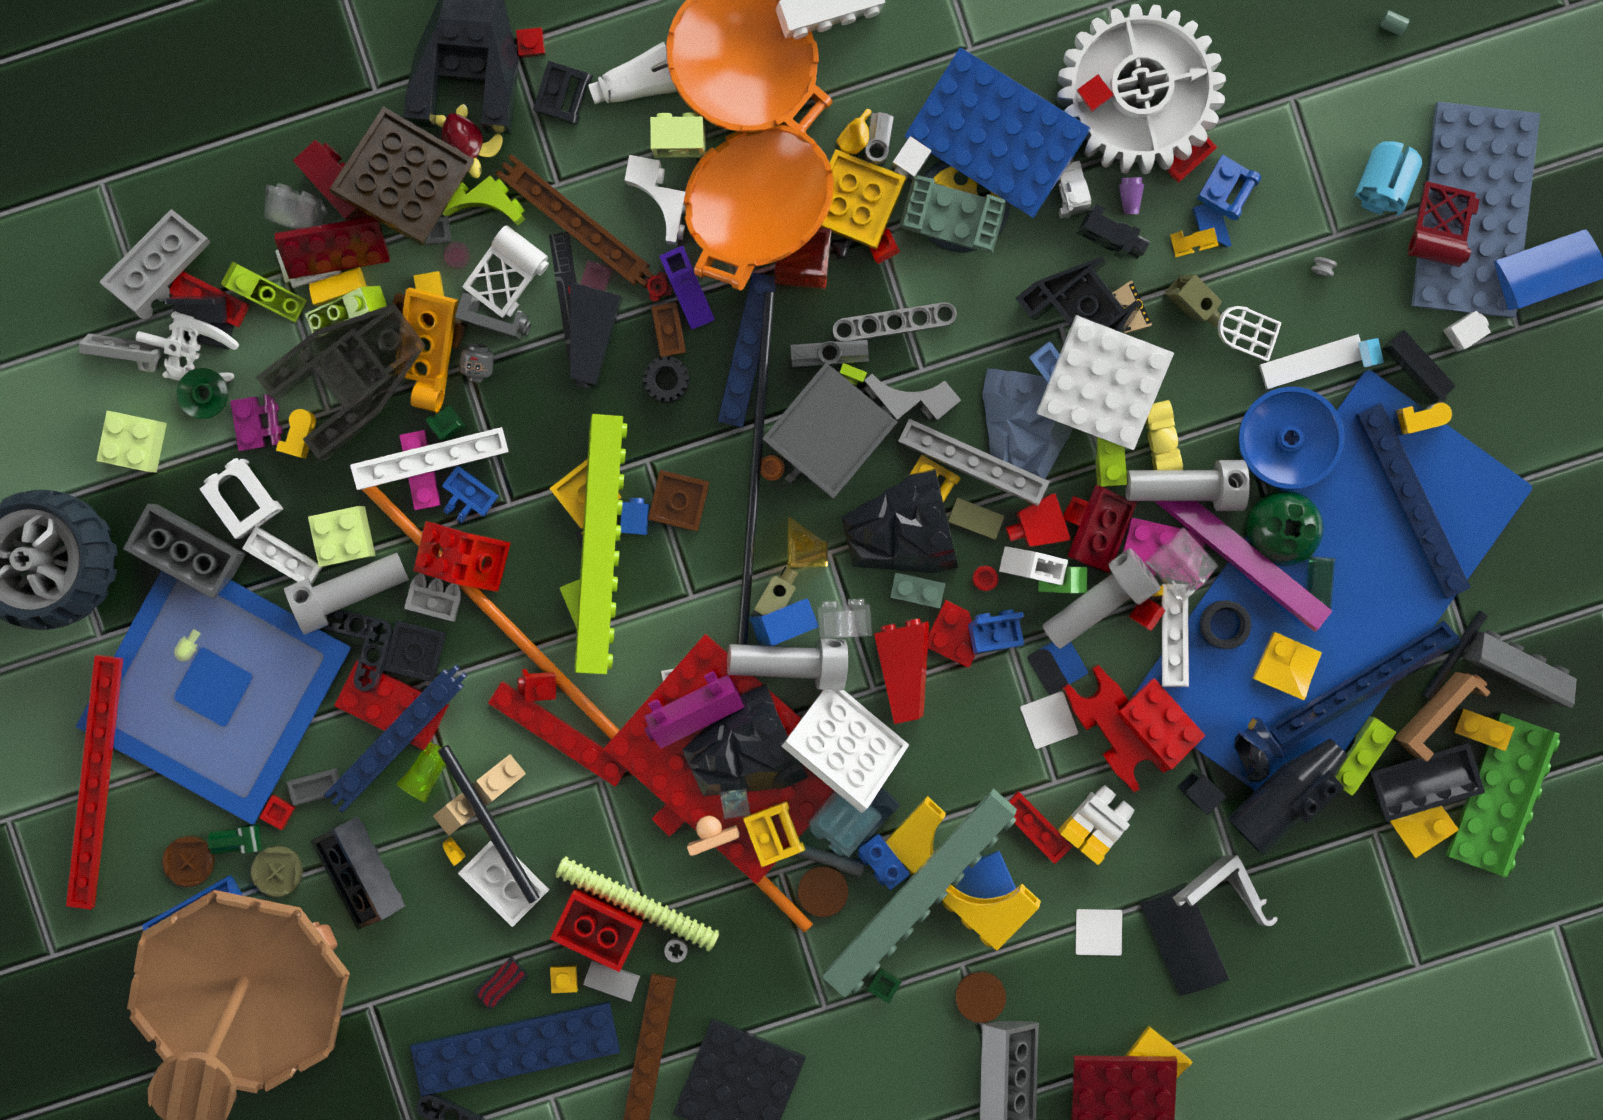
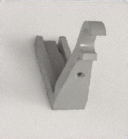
[1173,855,1278,926]

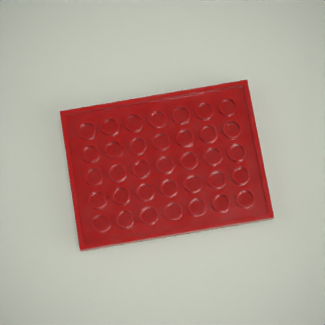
[604,634,838,884]

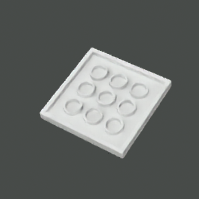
[1036,315,1174,450]
[782,690,909,813]

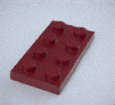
[275,217,390,279]

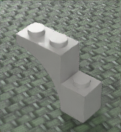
[863,374,961,421]

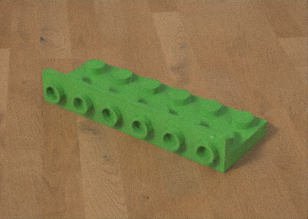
[1446,712,1560,878]

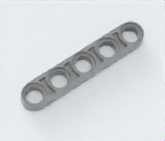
[833,302,957,342]

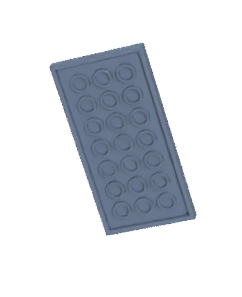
[1411,102,1540,318]

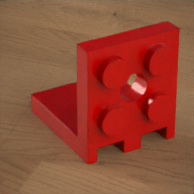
[413,521,511,592]

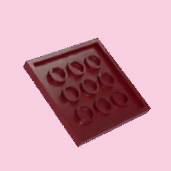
[1071,1056,1177,1120]

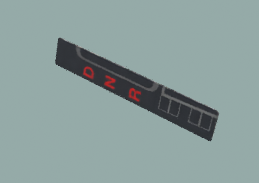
[549,232,577,360]

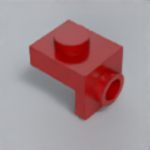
[517,669,556,702]

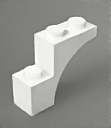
[625,155,686,246]

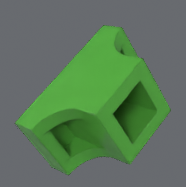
[1038,566,1087,593]

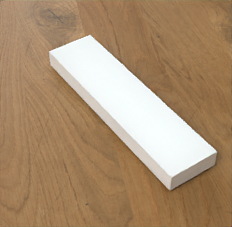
[1259,334,1362,389]
[1162,584,1189,687]

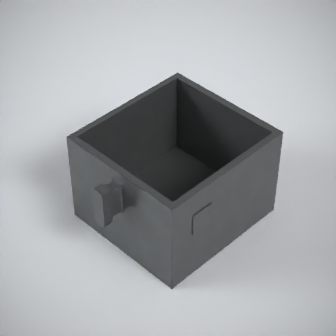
[762,362,897,499]

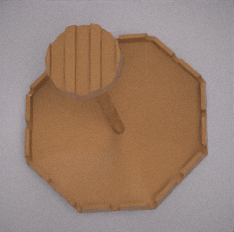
[127,890,350,1120]

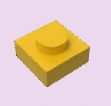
[550,965,578,993]

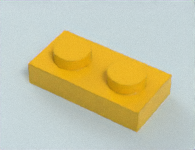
[1455,709,1515,752]

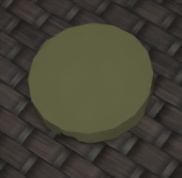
[251,846,303,897]

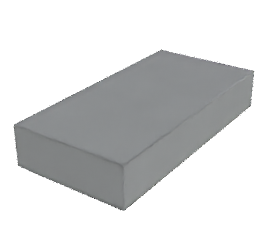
[583,960,640,1002]

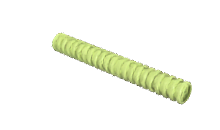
[555,857,719,952]

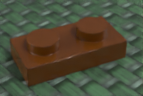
[651,302,686,357]

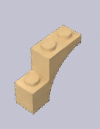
[433,754,526,836]

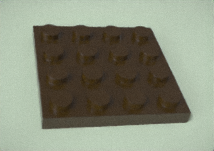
[330,106,474,246]

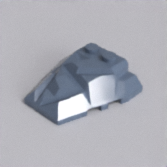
[982,368,1074,479]

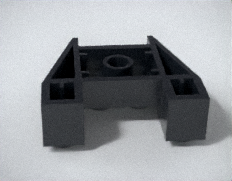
[1015,256,1142,333]

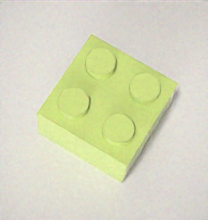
[650,112,706,158]
[97,411,167,473]
[308,506,376,567]

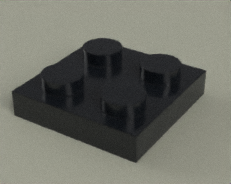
[384,620,447,682]

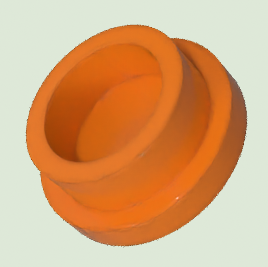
[760,455,785,481]

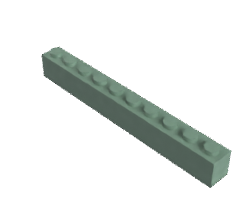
[822,788,1017,998]

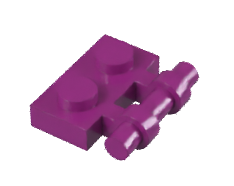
[230,394,283,451]

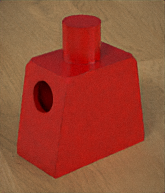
[1006,493,1071,547]

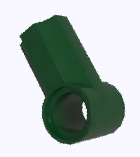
[208,824,262,854]

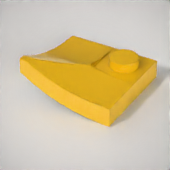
[1252,632,1322,700]
[1390,806,1459,858]
[1125,1026,1193,1078]

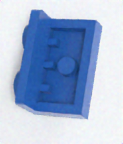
[968,609,1025,654]
[858,834,909,890]

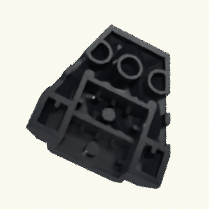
[841,469,958,573]
[682,683,808,796]

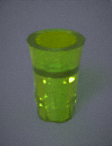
[396,742,446,803]

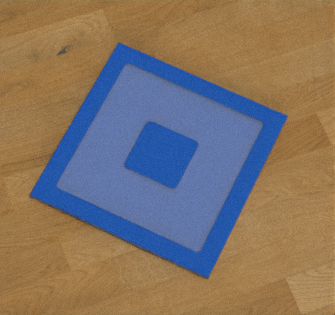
[75,570,352,825]

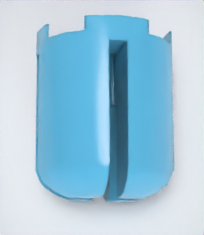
[1354,141,1422,216]

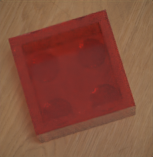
[775,228,831,289]

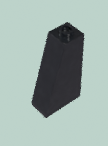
[570,281,623,389]

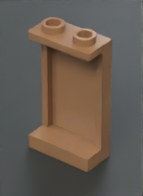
[1394,672,1491,761]

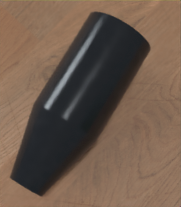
[1227,739,1348,856]

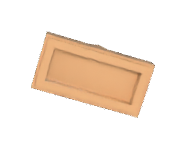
[687,816,740,856]

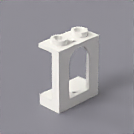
[200,458,283,539]

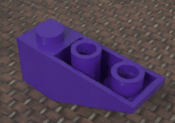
[659,246,715,330]

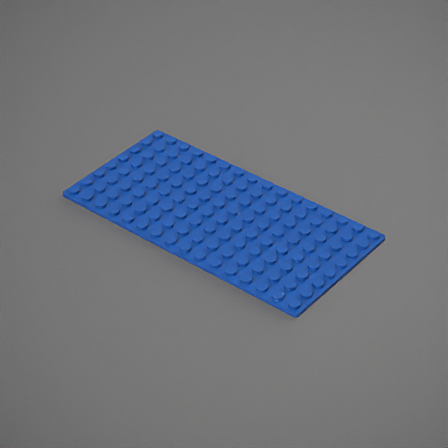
[1130,370,1532,791]

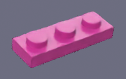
[399,430,441,510]

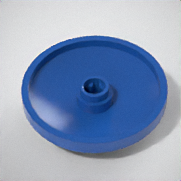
[1238,387,1344,490]

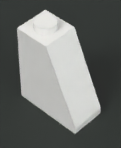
[999,546,1068,585]

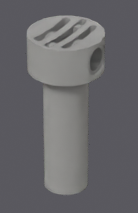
[1125,460,1249,511]
[1042,548,1161,649]
[284,552,409,635]
[727,638,848,691]

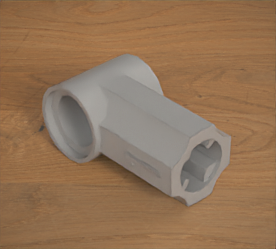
[864,112,894,167]

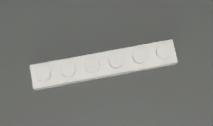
[350,427,509,490]

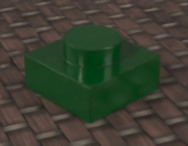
[867,967,902,1004]

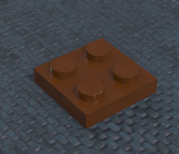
[648,470,710,531]

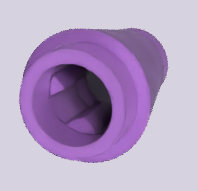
[1119,177,1144,214]

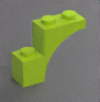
[443,175,526,225]

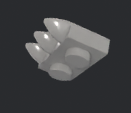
[404,573,461,622]

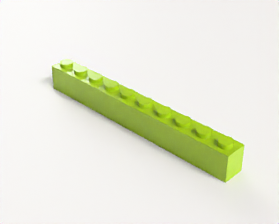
[574,414,627,674]

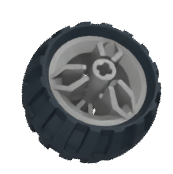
[0,490,118,630]

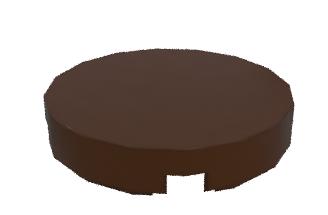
[162,836,215,887]
[798,865,848,917]
[955,971,1006,1023]

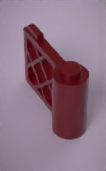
[1408,181,1480,267]

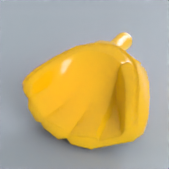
[836,109,872,154]

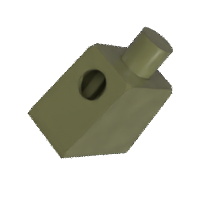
[1164,274,1222,328]
[752,566,798,616]

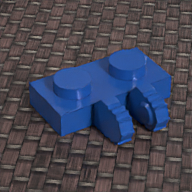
[442,466,499,524]

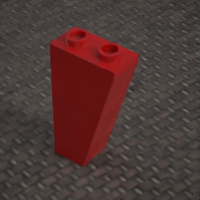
[874,618,929,724]

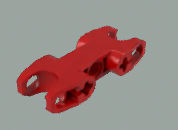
[1063,664,1168,793]

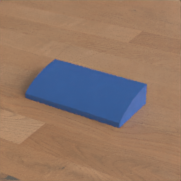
[1493,229,1603,310]

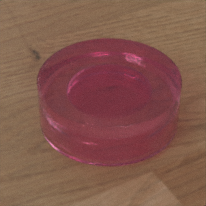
[444,242,470,269]

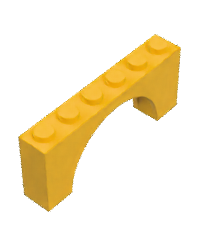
[885,796,1041,951]

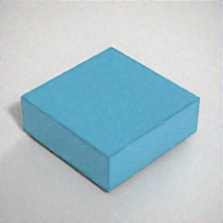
[1358,338,1384,367]

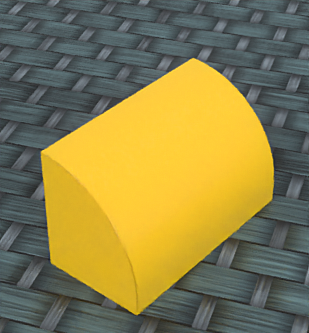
[309,267,367,307]

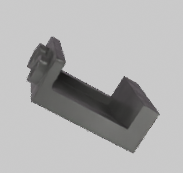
[455,293,531,341]

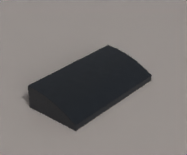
[1367,743,1485,822]
[1139,882,1230,996]

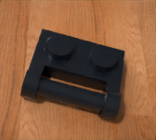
[533,60,593,125]

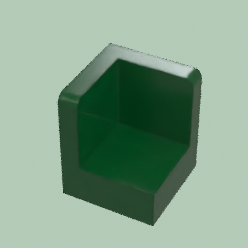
[425,405,466,441]

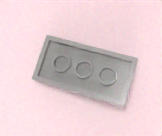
[99,209,211,319]

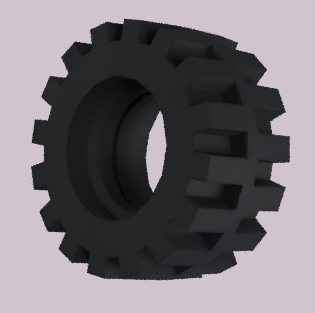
[643,356,690,403]

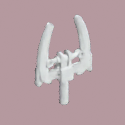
[136,311,239,382]

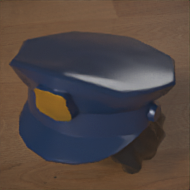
[1234,717,1284,782]

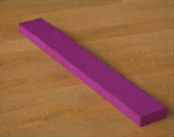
[1154,501,1332,632]

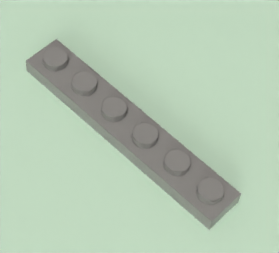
[898,419,1050,506]

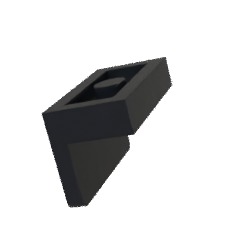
[165,296,227,323]

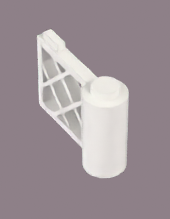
[462,225,549,318]

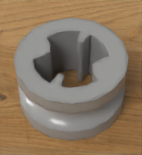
[1311,257,1337,277]
[664,937,688,963]

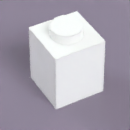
[892,136,931,180]
[1443,311,1491,351]

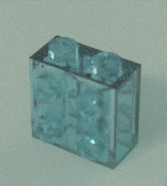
[809,791,882,857]

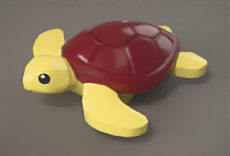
[435,104,503,178]

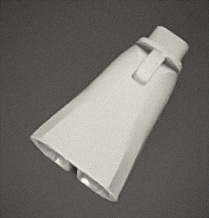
[589,42,678,104]

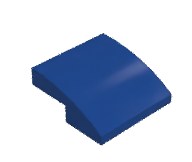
[955,851,1016,899]

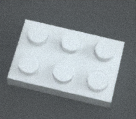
[458,841,549,927]

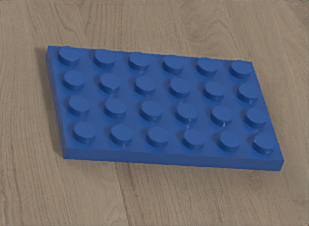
[904,47,1091,218]

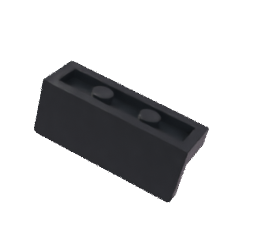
[1383,330,1456,404]

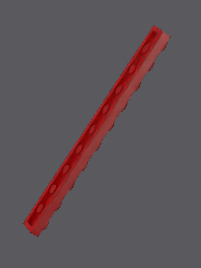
[66,654,123,910]

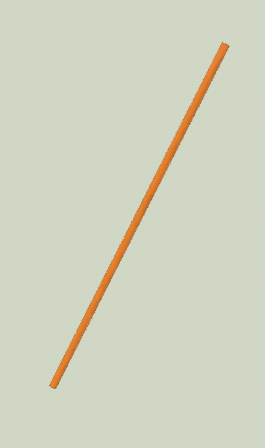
[361,486,813,932]

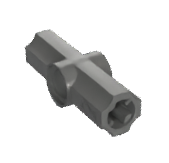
[791,340,869,368]

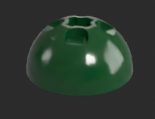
[1247,490,1324,566]

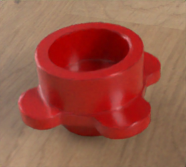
[645,272,673,302]

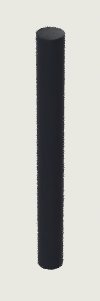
[1421,610,1488,700]

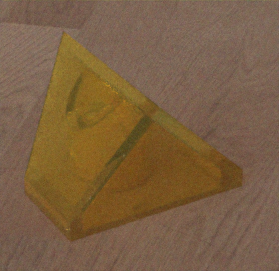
[788,516,828,567]

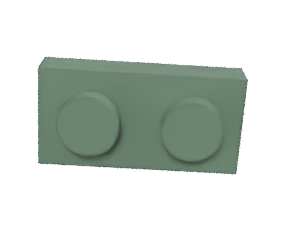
[890,573,945,608]

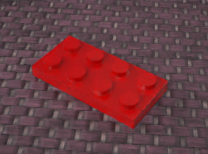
[334,660,449,751]

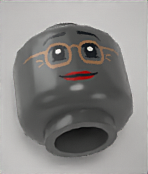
[459,343,494,382]

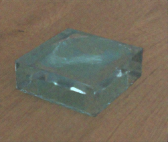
[721,789,750,819]

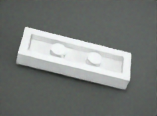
[242,527,322,584]

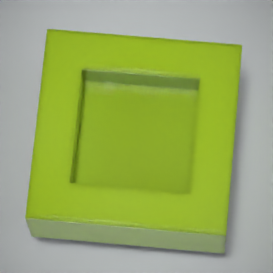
[840,363,867,386]

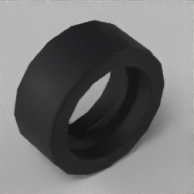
[1199,600,1251,649]

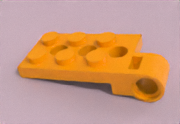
[394,288,458,413]

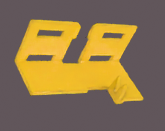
[1170,228,1219,258]

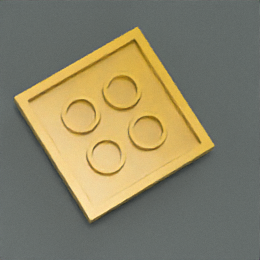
[821,149,907,249]

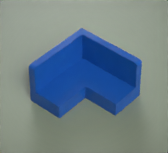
[749,599,819,646]

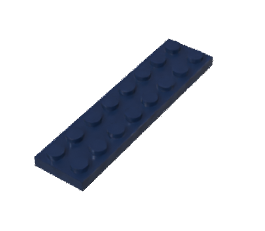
[410,1001,620,1096]

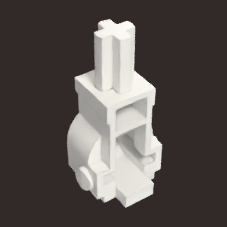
[1057,158,1091,219]

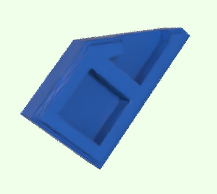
[1192,204,1232,248]

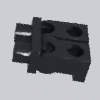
[1076,204,1150,260]

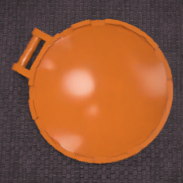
[666,0,833,134]
[684,125,834,291]

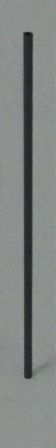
[737,292,775,645]

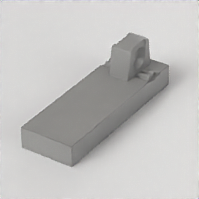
[79,333,164,372]

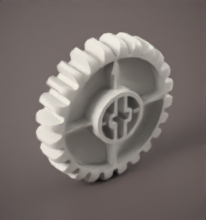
[1056,4,1226,174]

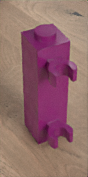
[645,671,744,749]

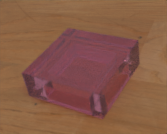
[580,260,613,291]

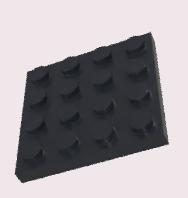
[673,1018,806,1120]

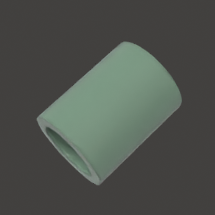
[1379,10,1409,36]

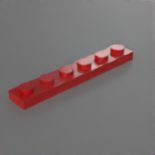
[488,681,627,787]

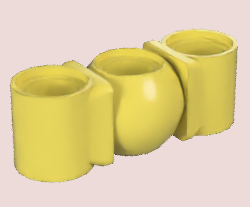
[1145,400,1183,470]

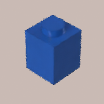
[621,497,650,535]

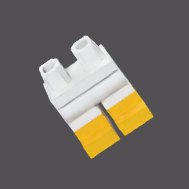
[1058,785,1135,866]

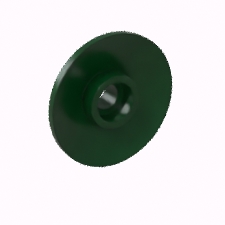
[177,368,228,419]

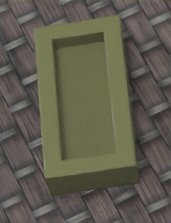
[948,498,1005,540]

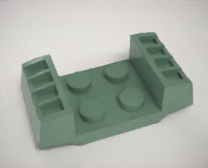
[899,175,1007,254]

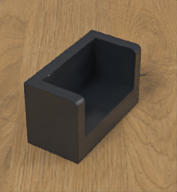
[1178,769,1226,815]

